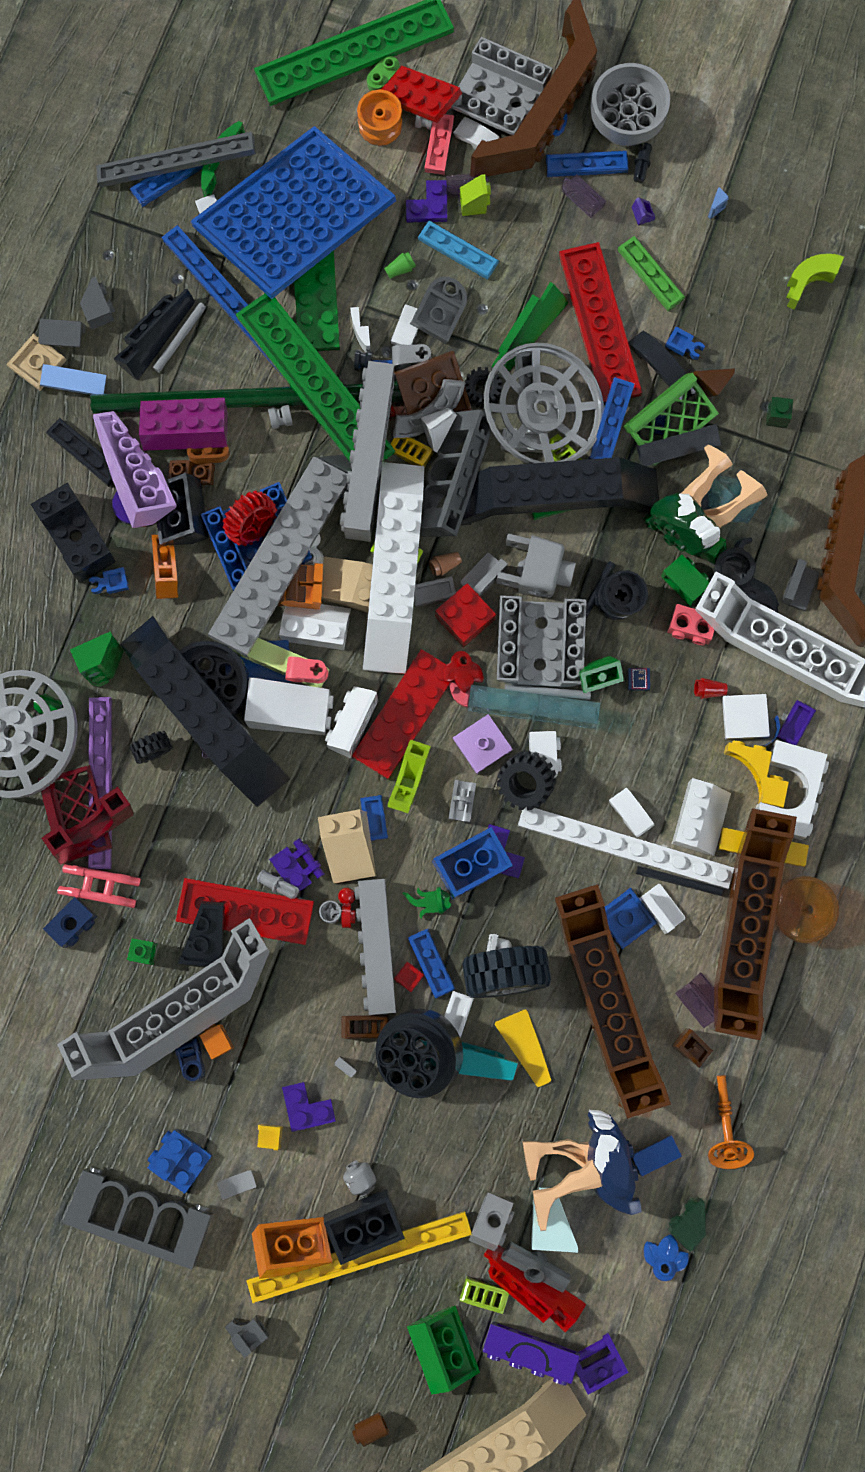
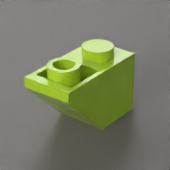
[460,174,491,216]

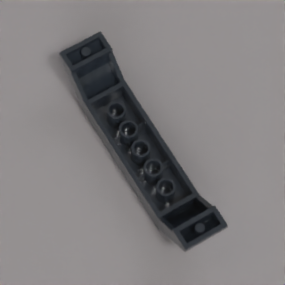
[460,457,659,526]
[120,616,290,807]

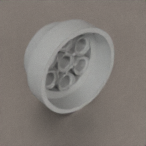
[590,63,670,146]

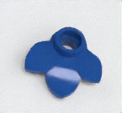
[644,1235,689,1282]

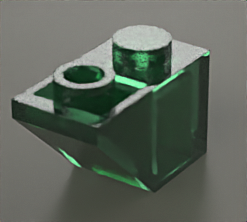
[667,1197,706,1252]

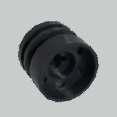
[595,570,648,620]

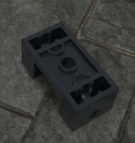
[31,483,116,583]

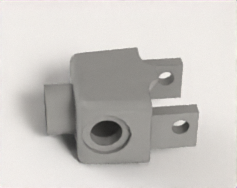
[496,534,576,598]

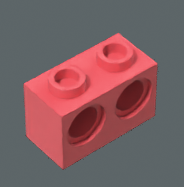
[667,604,714,646]

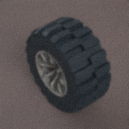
[462,946,551,998]

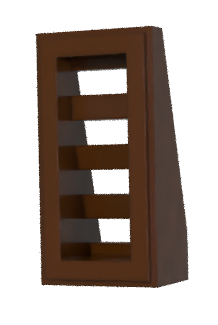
[341,1015,389,1039]

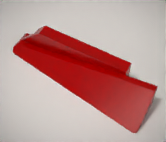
[484,1245,586,1333]

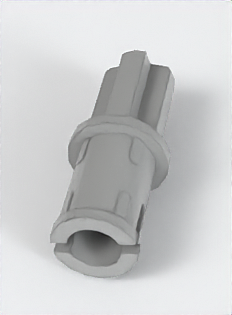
[257,870,299,899]

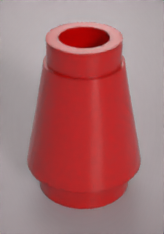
[694,678,728,699]

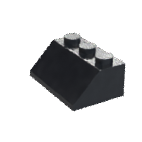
[156,473,209,546]
[324,1189,405,1265]

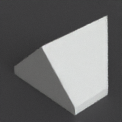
[421,408,457,452]

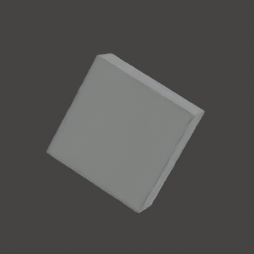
[335,1057,358,1078]

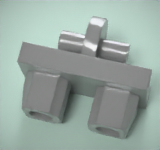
[448,780,476,822]

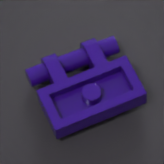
[269,838,324,892]

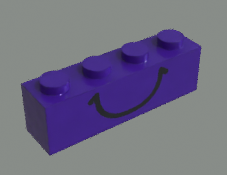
[483,1321,581,1386]

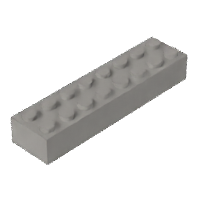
[340,361,395,542]

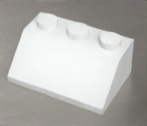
[279,604,351,650]
[325,686,378,758]
[672,778,731,856]

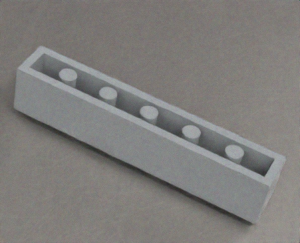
[354,879,396,1015]

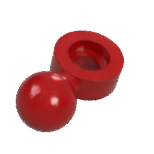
[338,888,356,928]

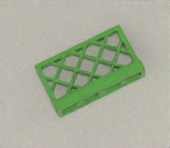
[622,372,719,466]

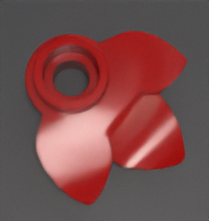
[443,651,484,693]

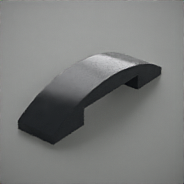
[628,330,696,404]

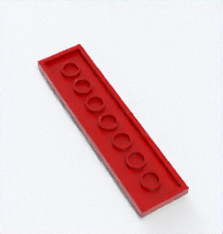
[559,242,642,405]

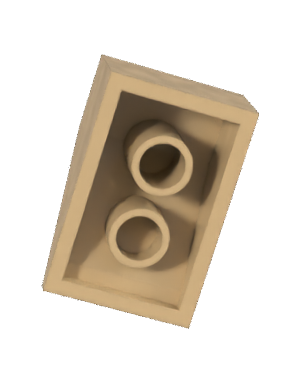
[321,557,373,613]
[318,809,376,884]

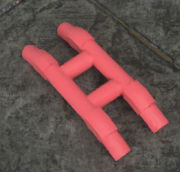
[58,864,141,908]

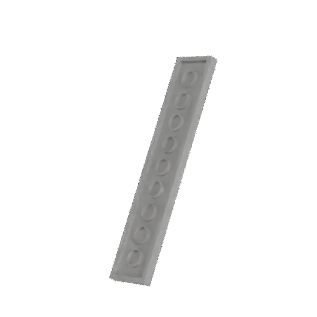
[208,456,348,657]

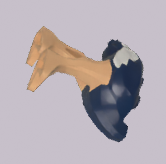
[522,1110,642,1231]

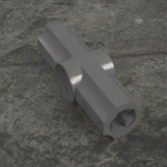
[501,1241,571,1293]

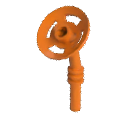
[708,1075,754,1169]

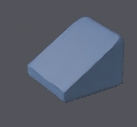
[708,187,729,219]

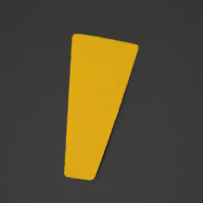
[495,1010,551,1087]

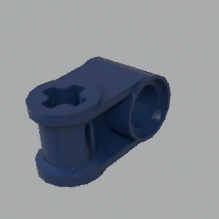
[175,1036,205,1082]

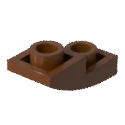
[168,460,215,485]

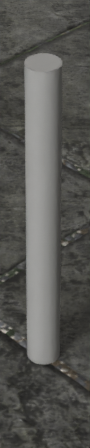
[153,303,206,373]
[504,684,591,700]

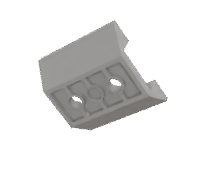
[451,37,553,135]
[497,596,586,688]

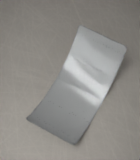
[217,1170,257,1200]

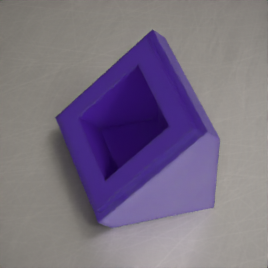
[631,197,655,225]

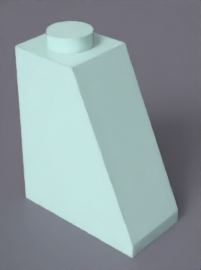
[531,1187,578,1253]

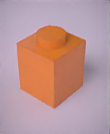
[199,1023,234,1059]

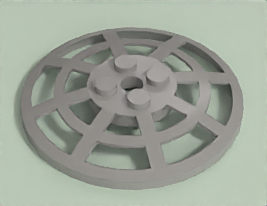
[484,343,604,464]
[0,670,77,799]

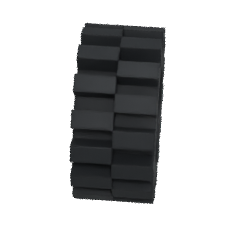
[465,367,502,408]
[130,731,173,764]

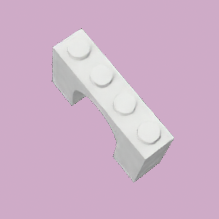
[756,740,829,840]

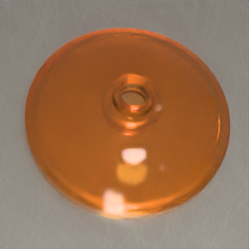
[775,876,839,943]

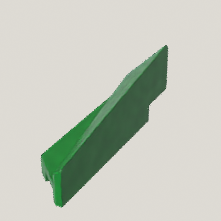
[491,282,568,371]

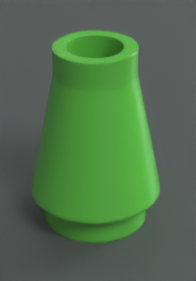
[384,252,416,279]

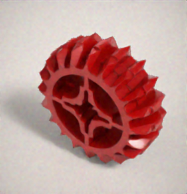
[222,490,277,546]

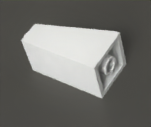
[244,678,334,735]

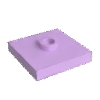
[453,714,513,774]

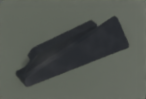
[114,289,195,380]

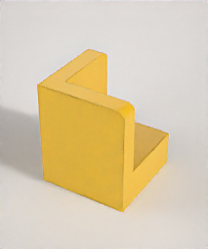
[257,1124,283,1151]

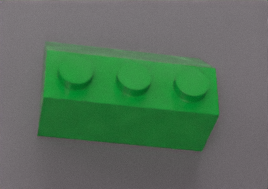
[70,631,124,687]
[407,1305,480,1395]

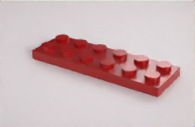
[352,649,452,780]
[175,878,314,945]

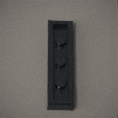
[46,418,113,487]
[636,424,721,466]

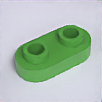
[367,56,399,91]

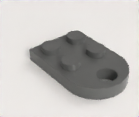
[410,277,467,344]

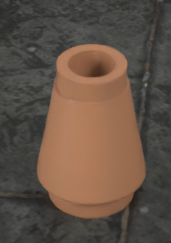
[429,551,462,577]

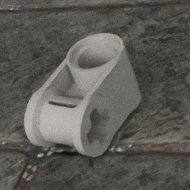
[392,344,432,371]

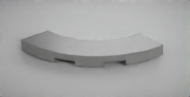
[392,379,465,438]

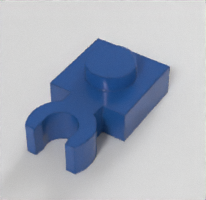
[665,327,705,360]
[89,567,129,594]

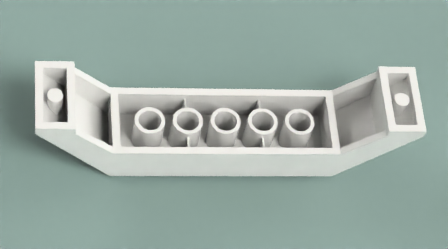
[363,462,424,674]
[695,572,865,707]

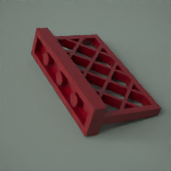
[38,765,113,864]

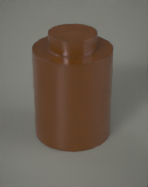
[352,1412,389,1447]

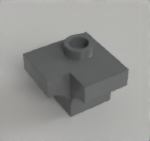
[225,1315,270,1358]

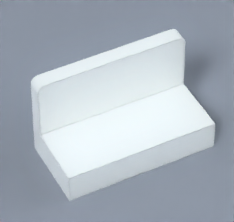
[639,884,685,934]

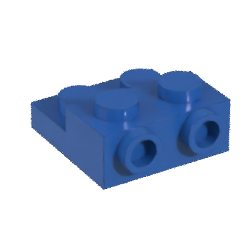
[147,1129,213,1194]

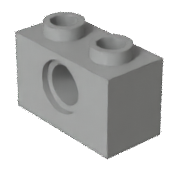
[469,1193,514,1251]

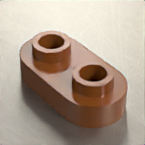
[187,444,230,464]

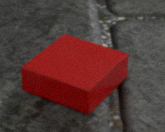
[394,962,424,992]

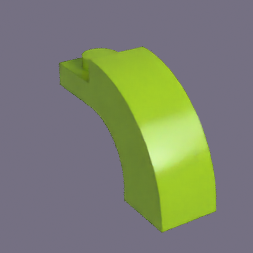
[786,254,844,309]
[387,740,431,813]

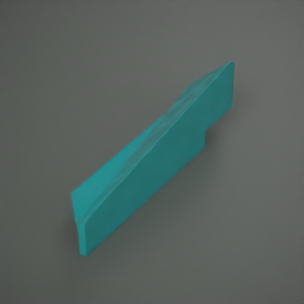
[409,1040,518,1080]

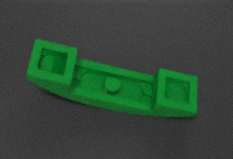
[201,121,245,197]

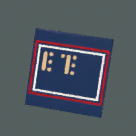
[628,668,650,691]

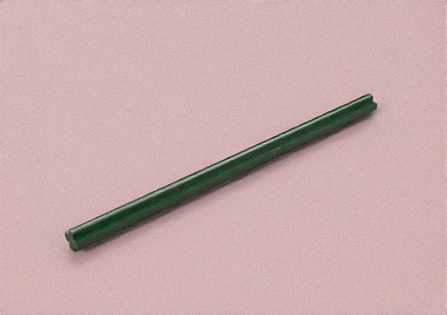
[90,382,403,414]

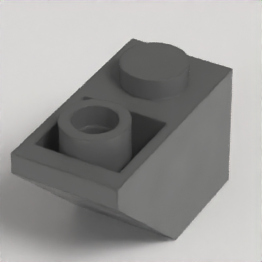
[80,277,115,330]

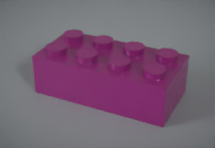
[139,398,228,451]

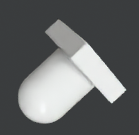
[486,934,512,952]

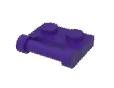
[576,1333,629,1395]

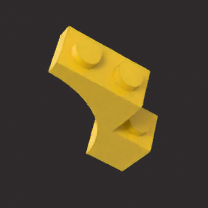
[724,741,789,808]

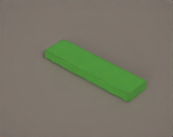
[618,236,685,311]

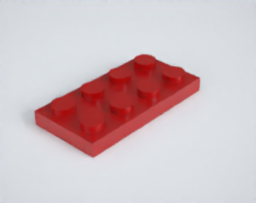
[381,65,462,123]

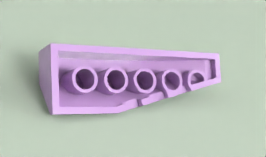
[93,411,176,528]

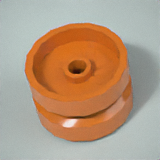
[357,89,402,146]

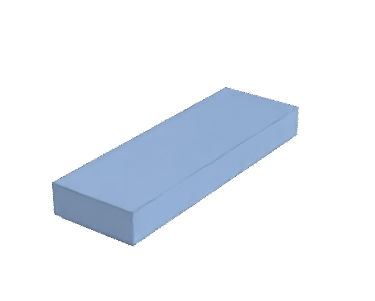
[40,364,106,395]

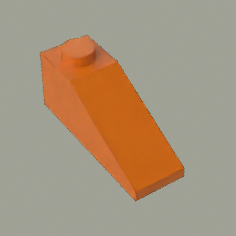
[152,535,178,599]

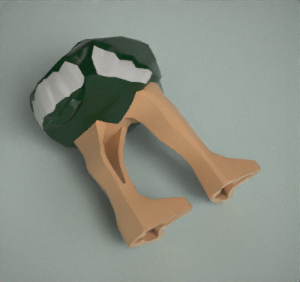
[643,445,767,555]

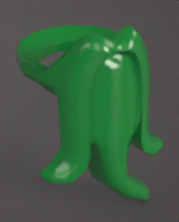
[402,887,451,919]

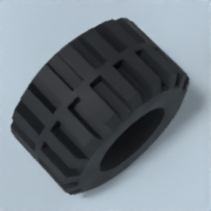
[497,751,556,810]

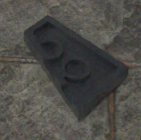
[178,901,225,967]

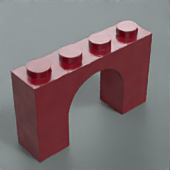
[41,786,134,865]

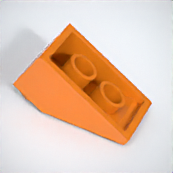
[252,1217,332,1279]

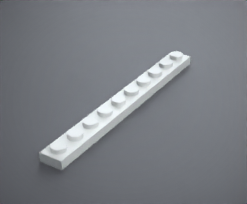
[518,807,734,889]

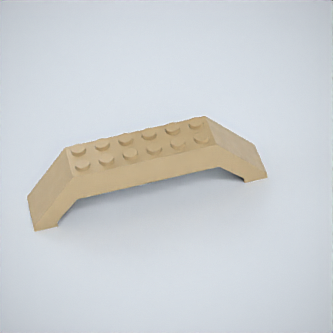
[421,1378,586,1472]

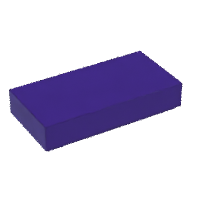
[776,700,816,746]

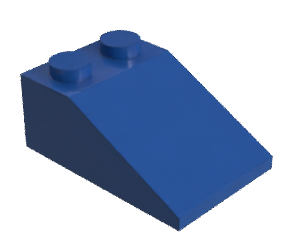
[432,827,513,900]

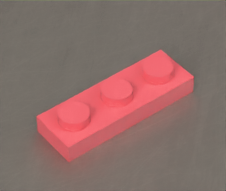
[425,114,454,175]

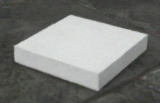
[722,694,770,740]

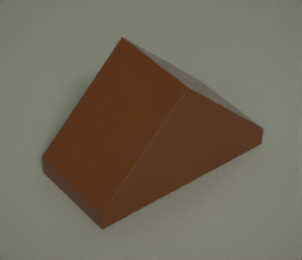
[691,368,735,397]
[672,1028,713,1068]

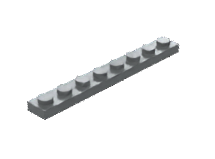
[97,131,256,187]

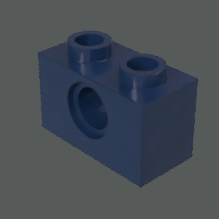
[43,897,98,948]

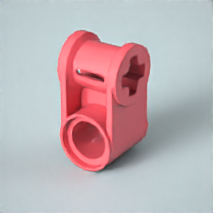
[285,657,329,684]

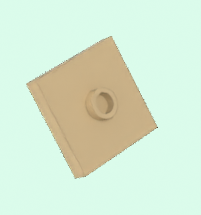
[7,334,66,391]

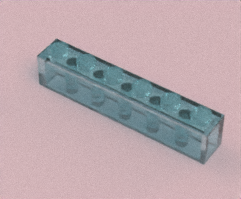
[468,685,601,729]

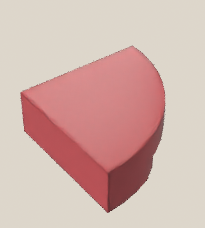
[450,682,471,708]

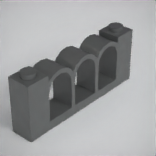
[420,410,496,537]
[63,1166,214,1270]

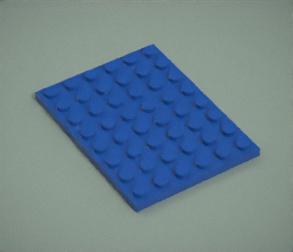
[191,126,396,299]

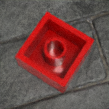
[435,583,496,648]

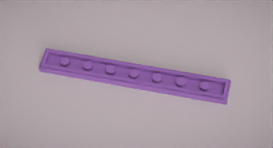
[88,697,112,870]

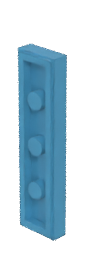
[418,221,499,280]

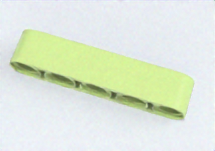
[230,638,329,688]

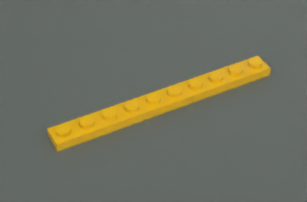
[246,1211,472,1303]

